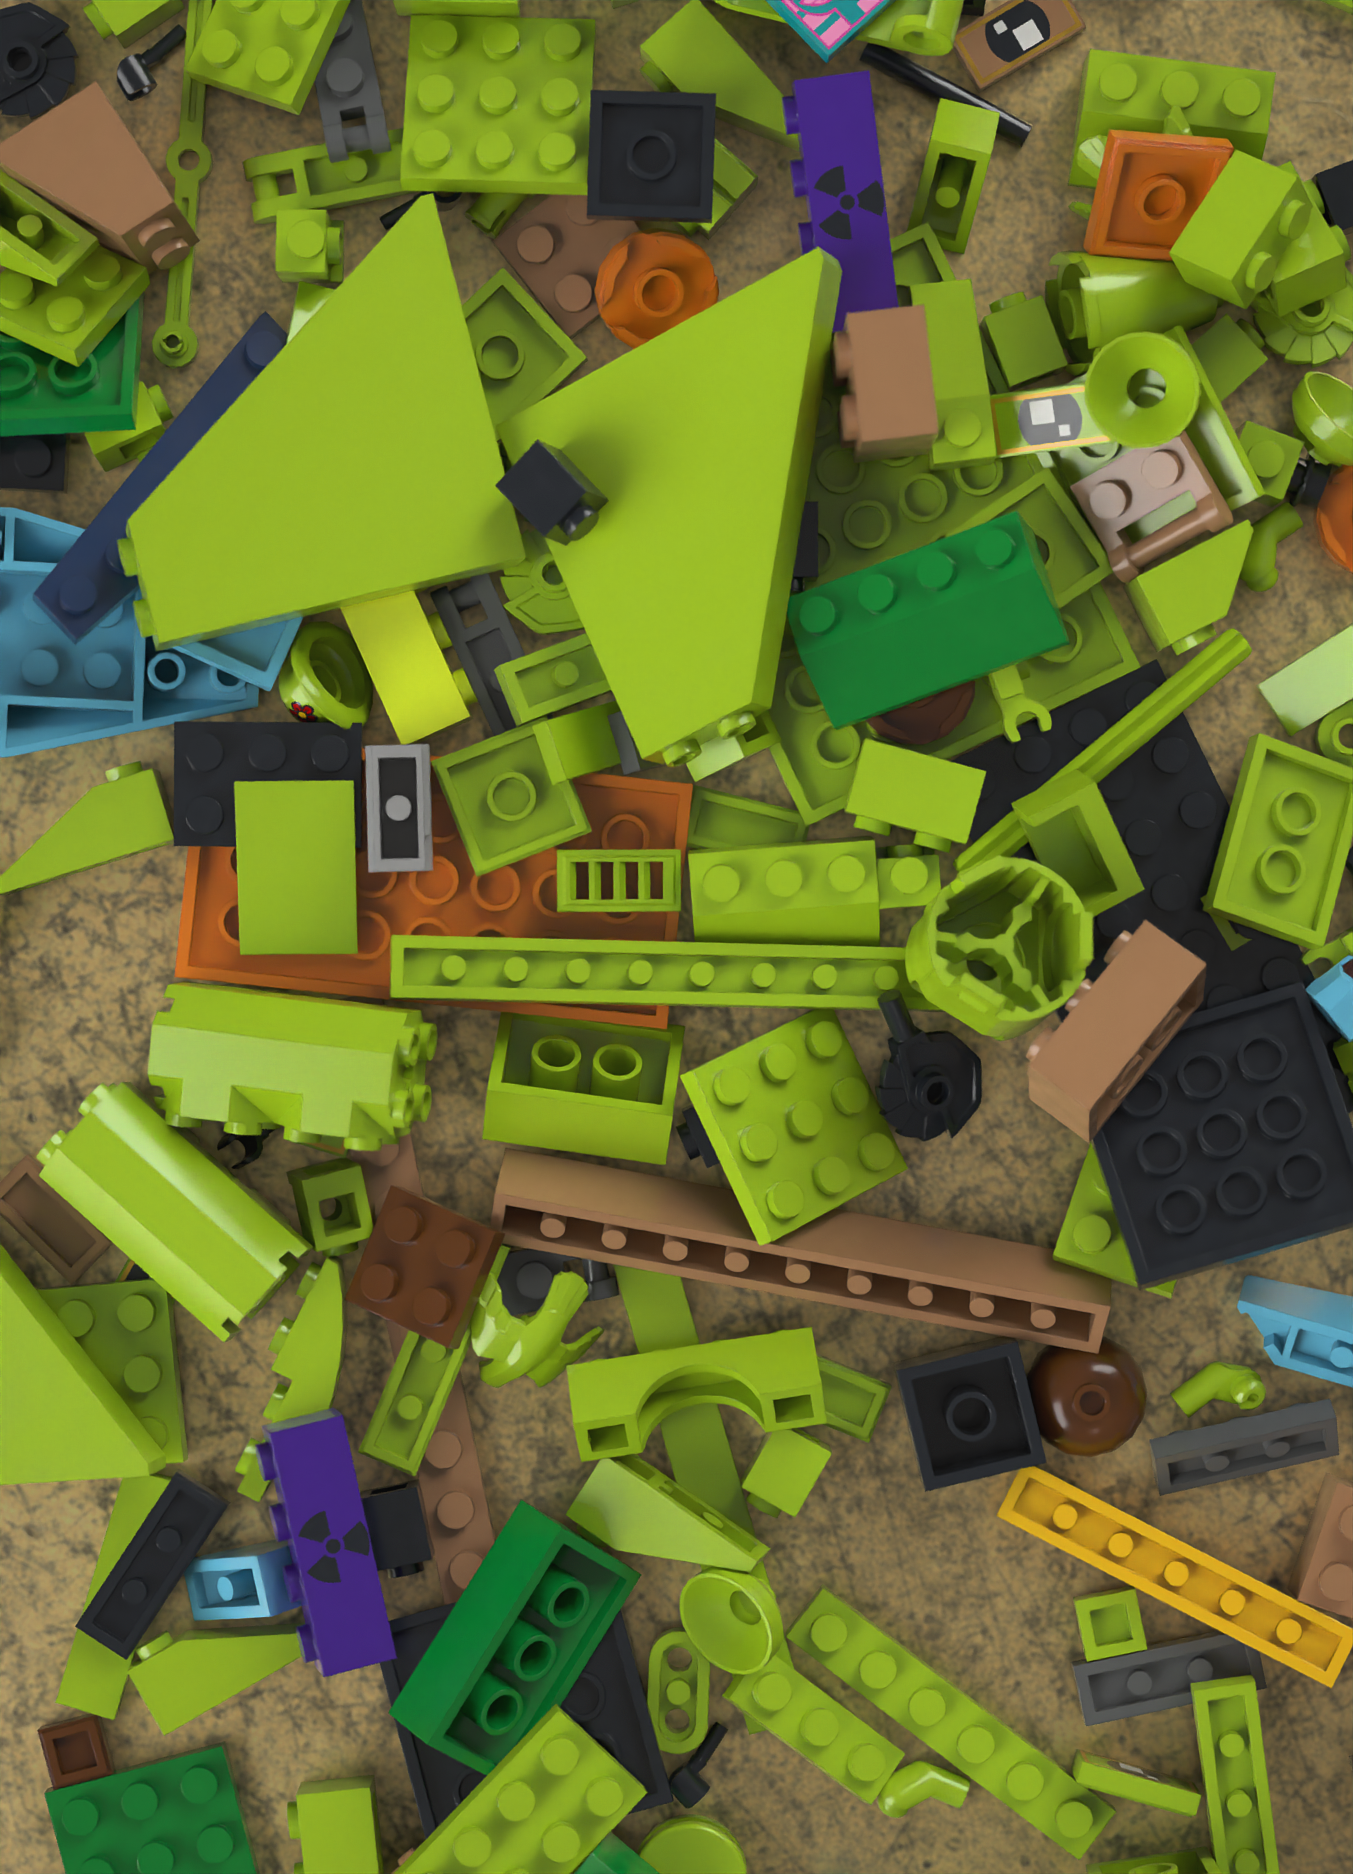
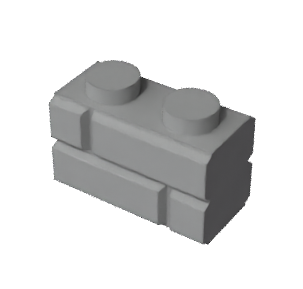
[365,744,433,872]

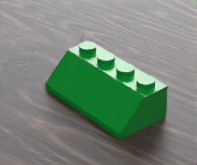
[786,511,1070,730]
[388,1500,642,1776]

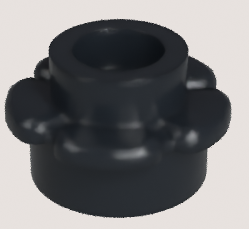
[1286,453,1332,509]

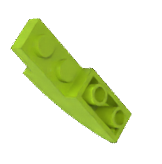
[235,1256,348,1502]

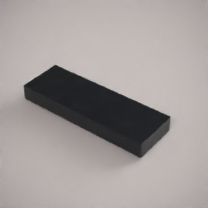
[75,1469,230,1660]

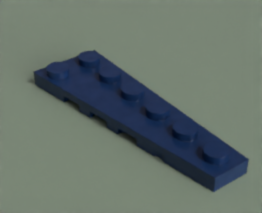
[32,311,287,645]

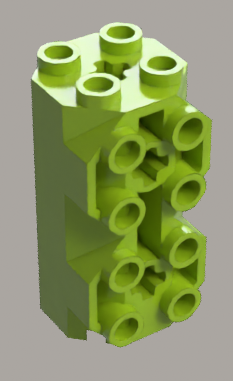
[148,981,438,1151]
[36,1082,313,1343]

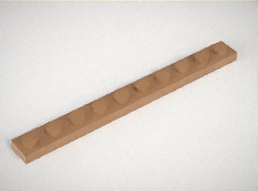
[338,996,496,1605]

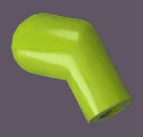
[1239,501,1303,592]
[1170,1361,1266,1418]
[877,1761,970,1818]

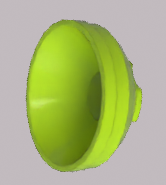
[1084,331,1201,449]
[1292,371,1353,467]
[680,1566,783,1675]

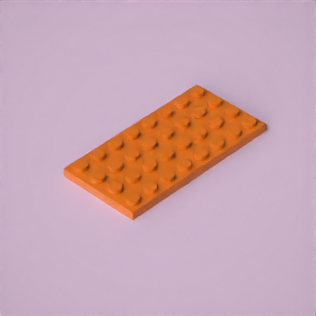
[174,748,693,1029]

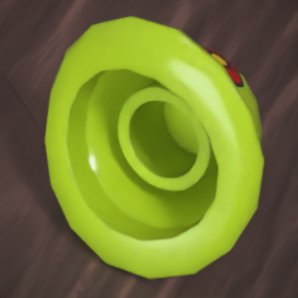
[279,621,373,729]

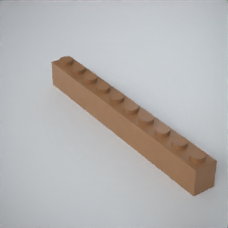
[490,1148,1112,1354]

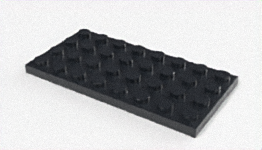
[950,659,1353,1113]

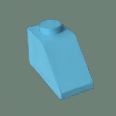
[184,1540,302,1621]

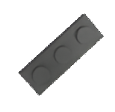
[1149,1399,1339,1496]
[1071,1631,1267,1726]

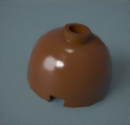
[1027,1336,1148,1457]

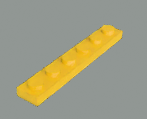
[996,1466,1353,1688]

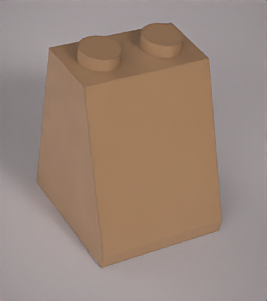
[0,81,200,274]

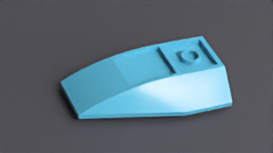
[0,507,259,758]

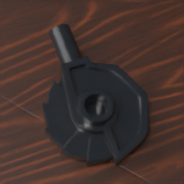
[0,2,79,120]
[875,990,982,1142]

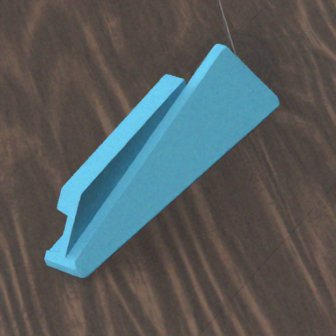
[1237,1275,1353,1388]

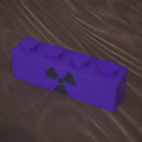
[782,70,899,333]
[255,1408,397,1677]

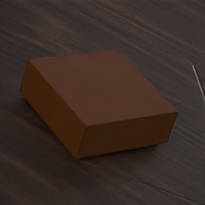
[38,1713,116,1790]

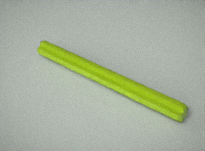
[953,628,1252,873]

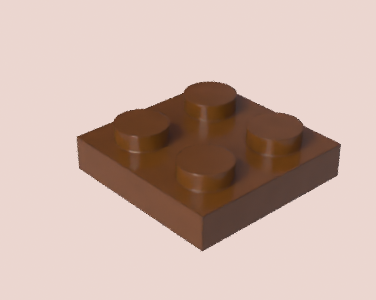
[344,1185,505,1349]

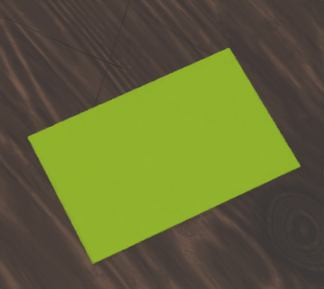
[234,780,358,955]

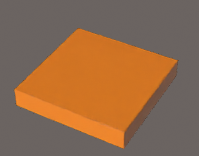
[1083,129,1234,261]

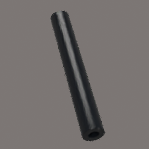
[859,43,1033,147]

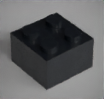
[893,1336,1047,1492]

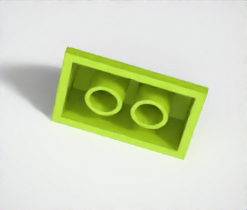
[1068,49,1276,189]
[688,835,880,947]
[482,1012,685,1165]

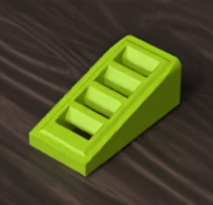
[557,849,681,912]

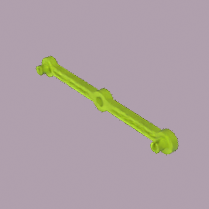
[152,0,214,369]

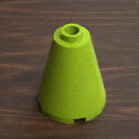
[1045,250,1224,376]

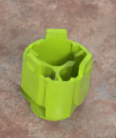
[905,855,1093,1041]

